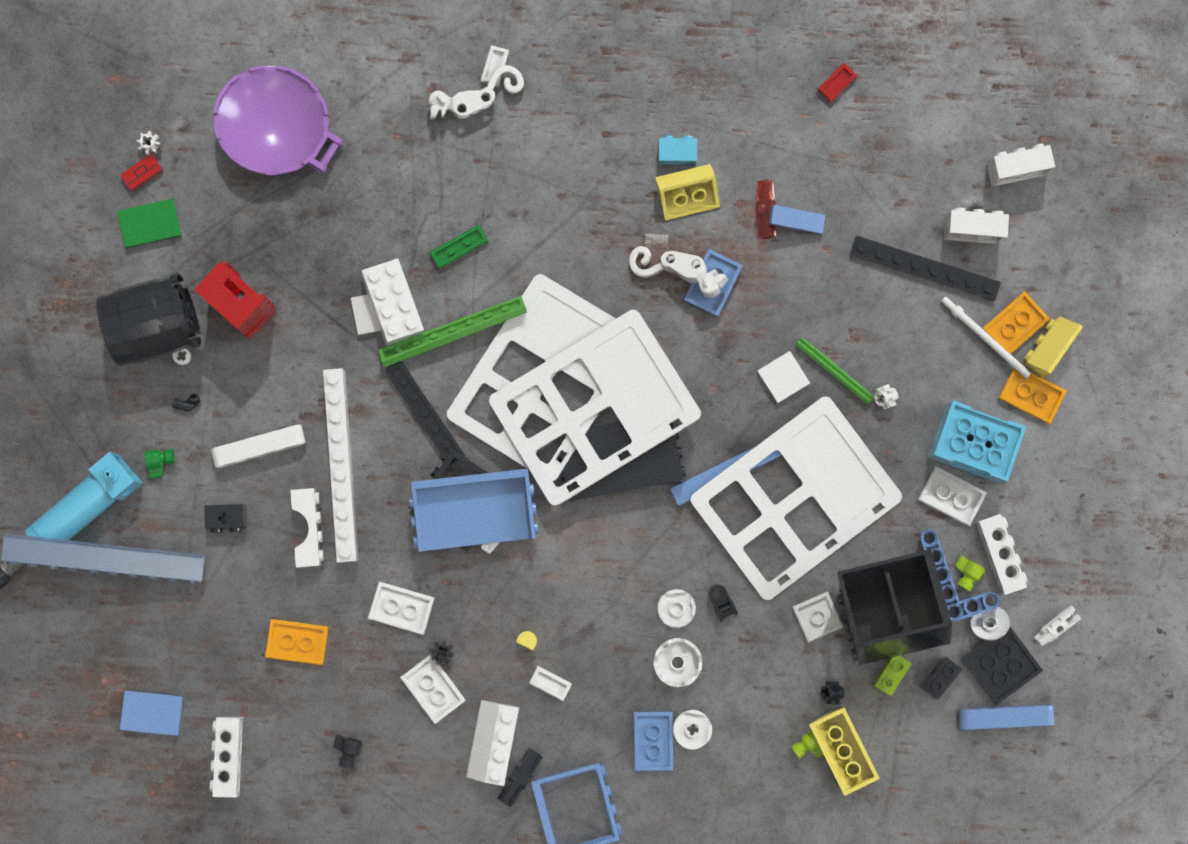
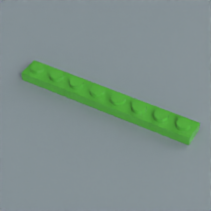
[379,296,528,367]

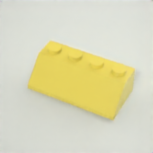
[809,706,880,796]

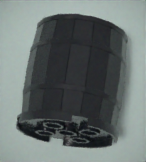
[96,272,201,366]

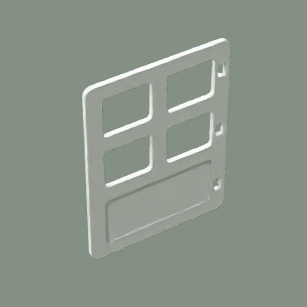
[447,274,616,482]
[489,310,701,506]
[690,397,902,600]

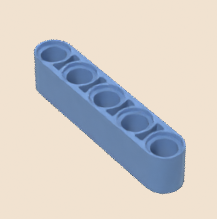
[958,705,1055,730]

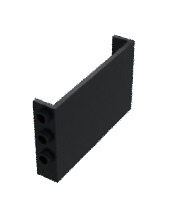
[556,422,686,503]

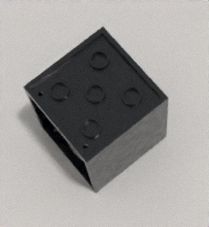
[836,549,952,665]

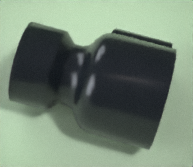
[333,734,363,769]

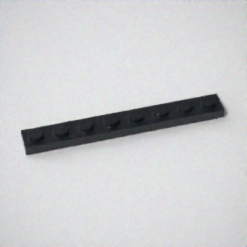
[849,235,1001,301]

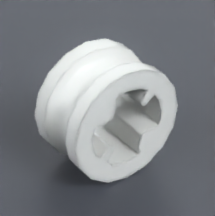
[173,348,191,365]

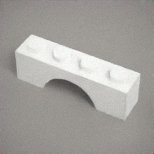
[290,488,324,568]

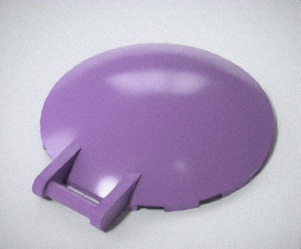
[213,65,344,175]

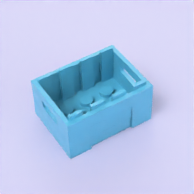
[927,400,1026,484]

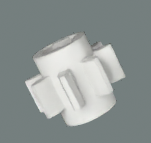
[136,131,161,156]
[874,384,899,410]

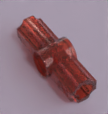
[756,180,776,239]

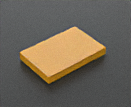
[982,291,1050,354]
[998,367,1067,425]
[265,619,329,665]

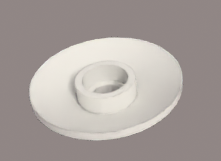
[971,607,1010,640]

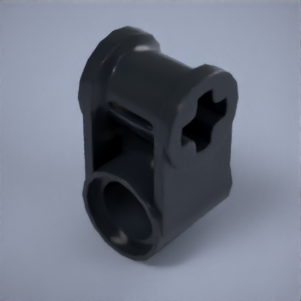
[708,584,738,622]

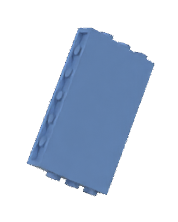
[409,469,539,552]

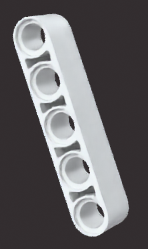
[210,424,306,469]

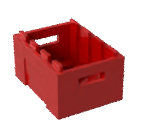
[194,261,276,340]

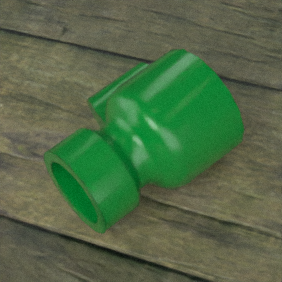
[144,449,175,479]

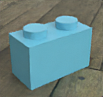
[658,135,697,165]

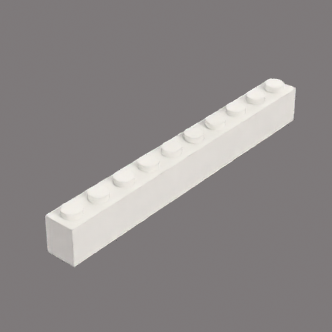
[323,368,359,563]

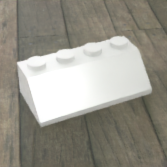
[467,700,519,786]

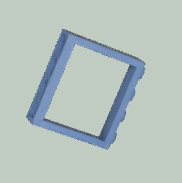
[531,762,622,844]

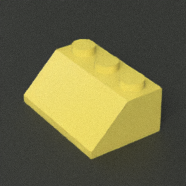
[655,164,720,220]
[1023,316,1083,378]

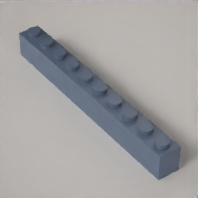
[1,534,205,584]

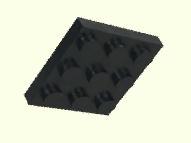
[961,627,1043,705]

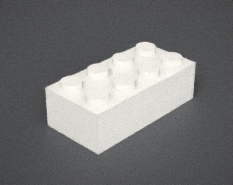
[361,259,424,346]

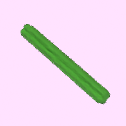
[796,337,874,404]

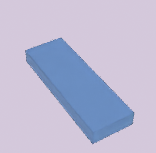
[769,205,825,234]

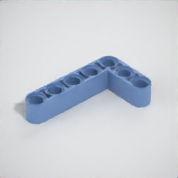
[919,529,1000,621]

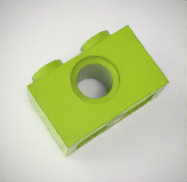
[872,656,912,696]

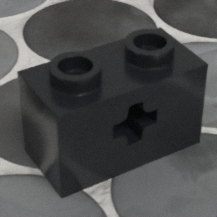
[204,504,247,533]
[919,656,962,700]

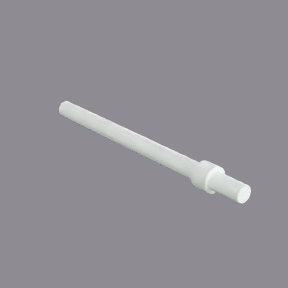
[941,297,1031,379]

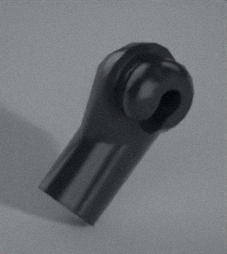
[172,393,200,412]

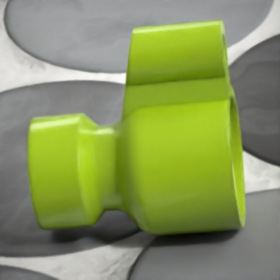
[955,556,985,592]
[791,730,824,759]

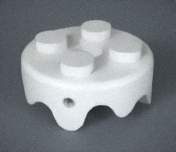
[653,638,702,687]

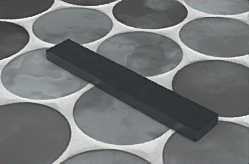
[386,361,465,466]

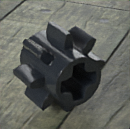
[430,641,454,666]
[820,681,845,705]

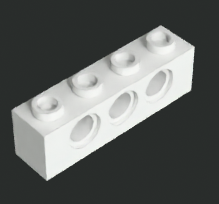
[975,514,1028,595]
[210,716,243,797]

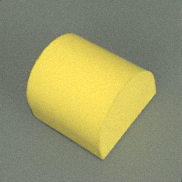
[516,631,537,650]

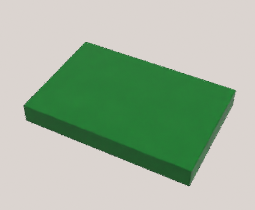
[117,198,182,249]

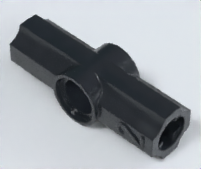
[498,748,543,807]

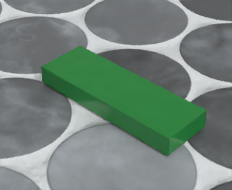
[430,224,489,270]

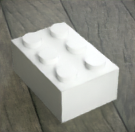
[986,144,1055,187]
[943,208,1009,244]

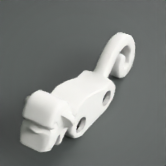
[428,65,524,120]
[629,246,728,298]

